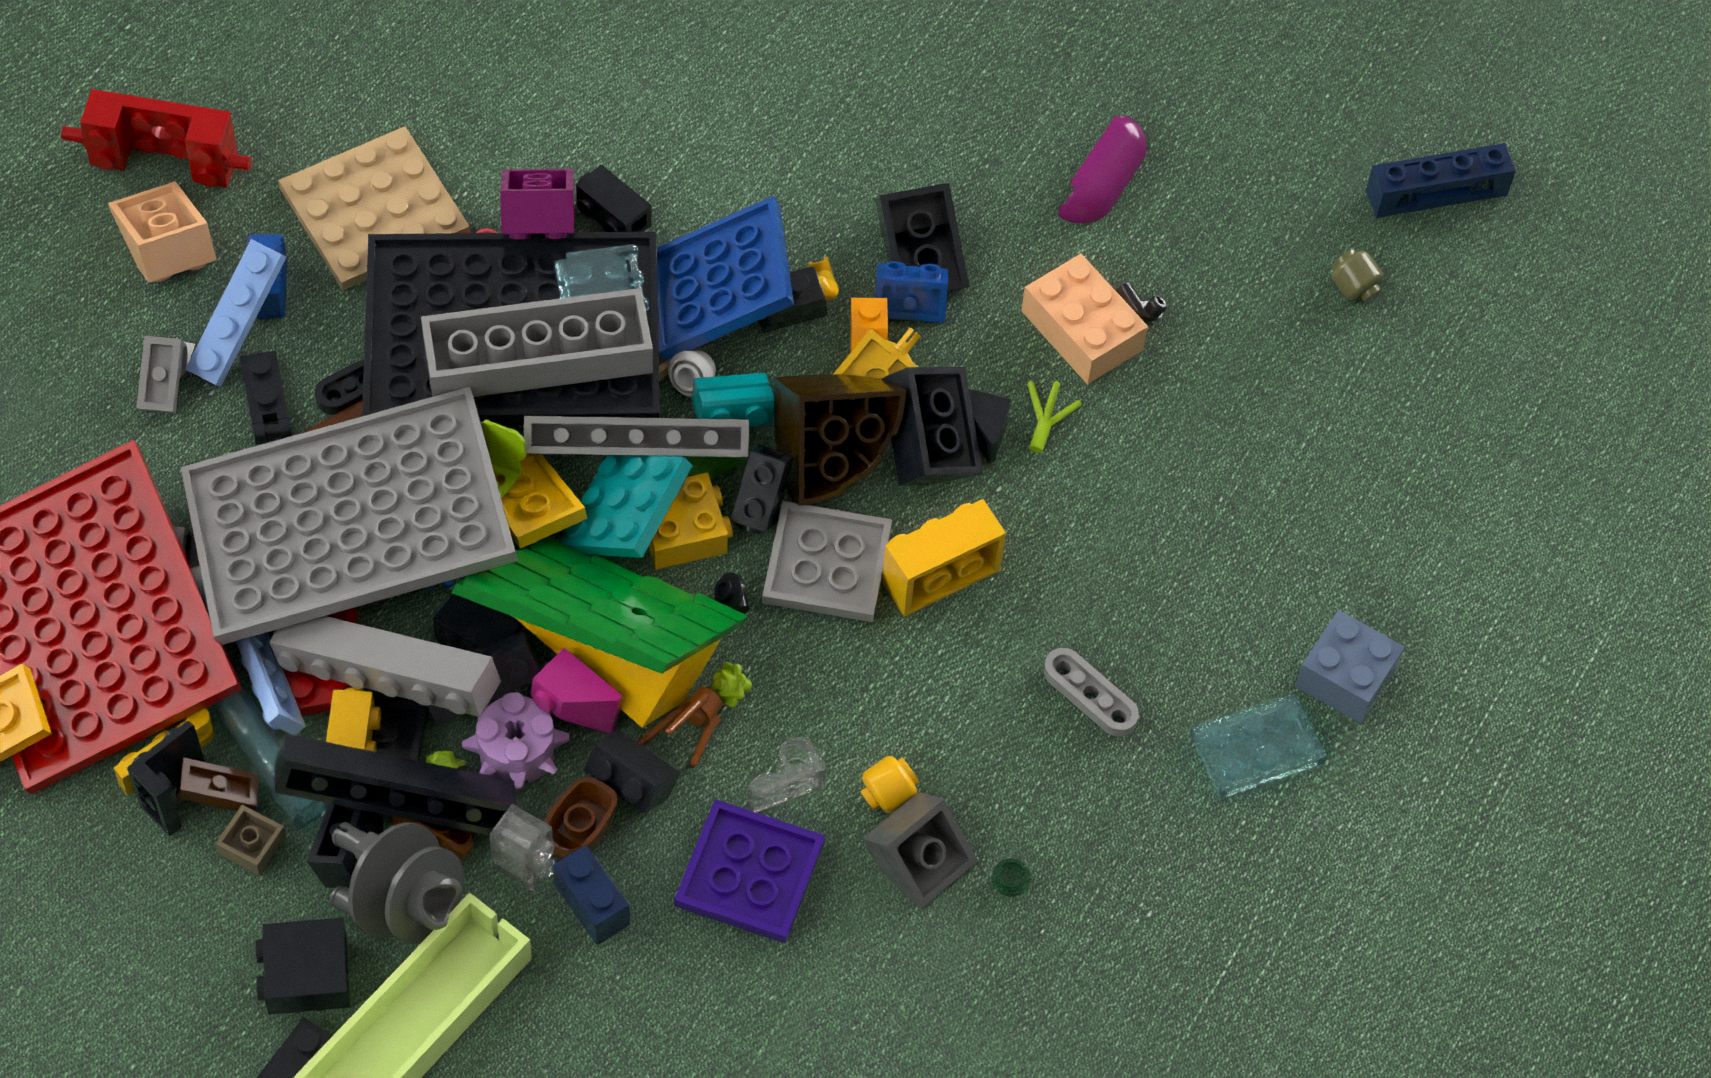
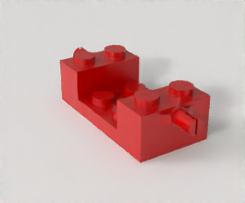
[61,89,252,188]

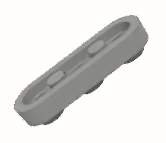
[1044,648,1139,737]

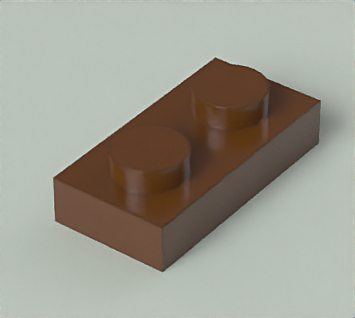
[176,758,259,811]

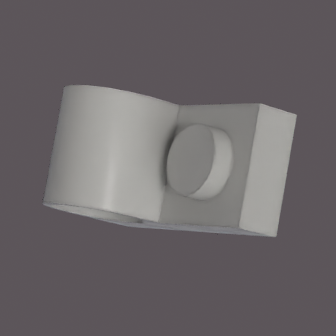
[136,336,188,414]

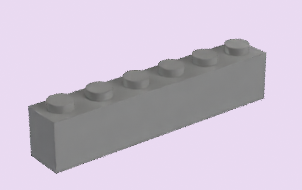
[524,416,750,457]
[269,616,501,717]

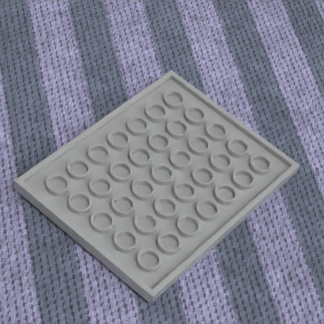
[181,386,518,645]

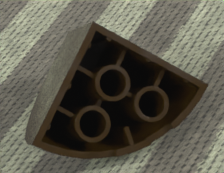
[774,374,906,505]

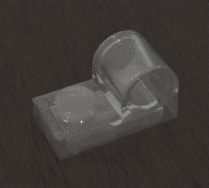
[748,737,826,813]

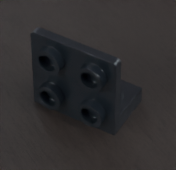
[127,721,205,836]

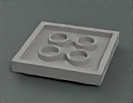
[762,501,892,622]

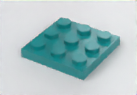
[559,455,692,558]

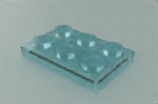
[1190,693,1327,798]

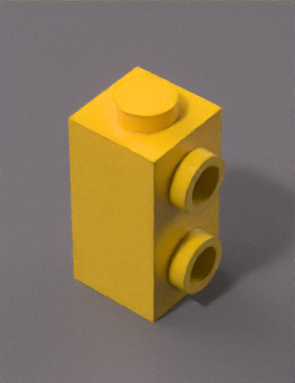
[326,687,381,752]

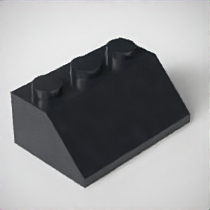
[881,367,983,486]

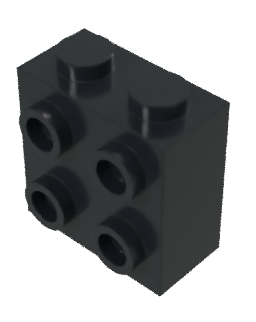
[255,917,350,1015]

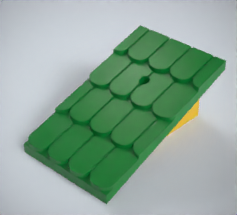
[451,538,748,728]

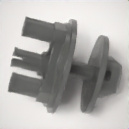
[330,822,464,944]

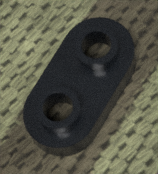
[315,360,364,415]

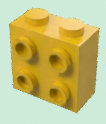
[648,472,733,570]

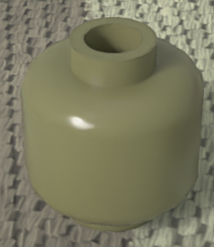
[1331,248,1384,303]

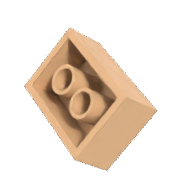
[1021,254,1148,385]

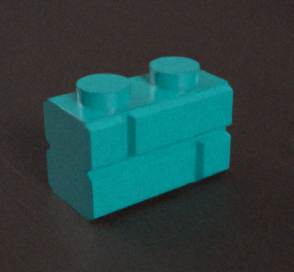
[692,373,774,427]

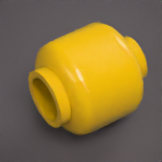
[860,756,920,814]

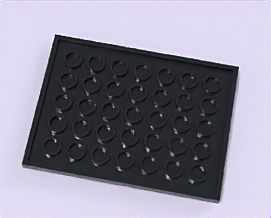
[362,232,660,423]

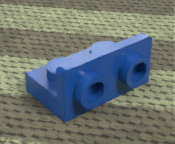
[875,261,948,323]

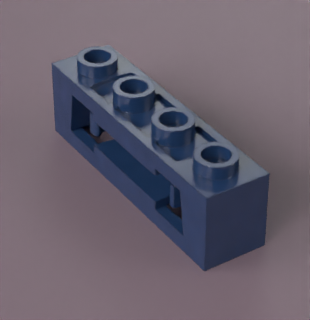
[1366,143,1516,218]

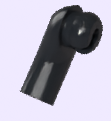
[1116,282,1167,321]

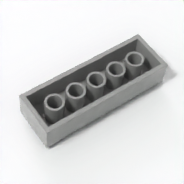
[421,288,653,397]

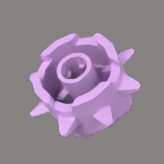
[462,692,569,790]

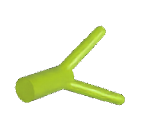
[1027,381,1082,453]

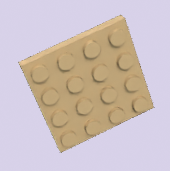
[278,126,470,291]

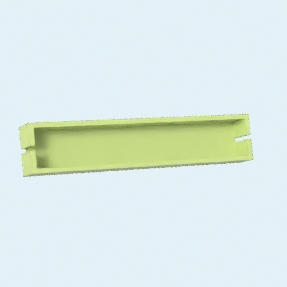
[293,892,532,1078]

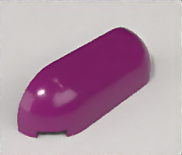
[1058,114,1147,223]

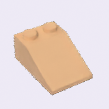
[108,181,217,283]

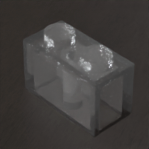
[490,804,556,891]

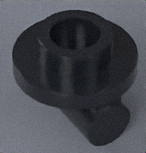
[714,572,750,613]

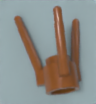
[636,686,723,767]

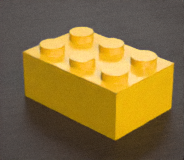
[881,499,1006,617]

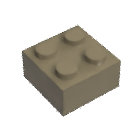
[215,805,286,876]

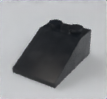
[876,183,970,292]

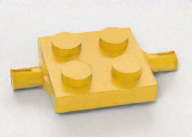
[834,327,921,379]

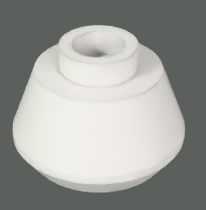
[668,350,716,398]

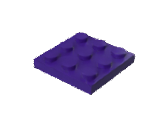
[674,799,825,944]

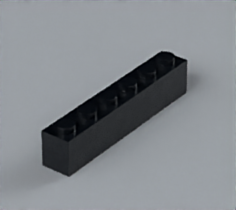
[274,734,518,839]

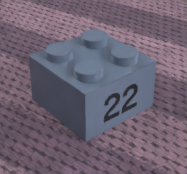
[1295,610,1405,723]

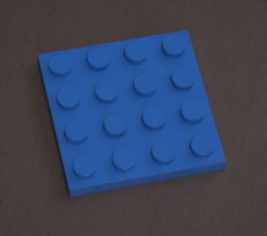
[657,196,794,361]

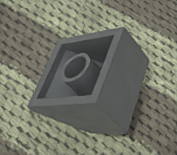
[862,792,978,908]

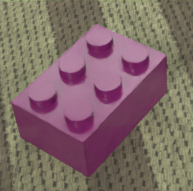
[500,169,574,239]

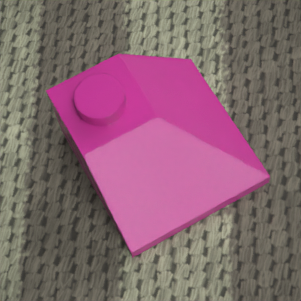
[530,648,623,734]

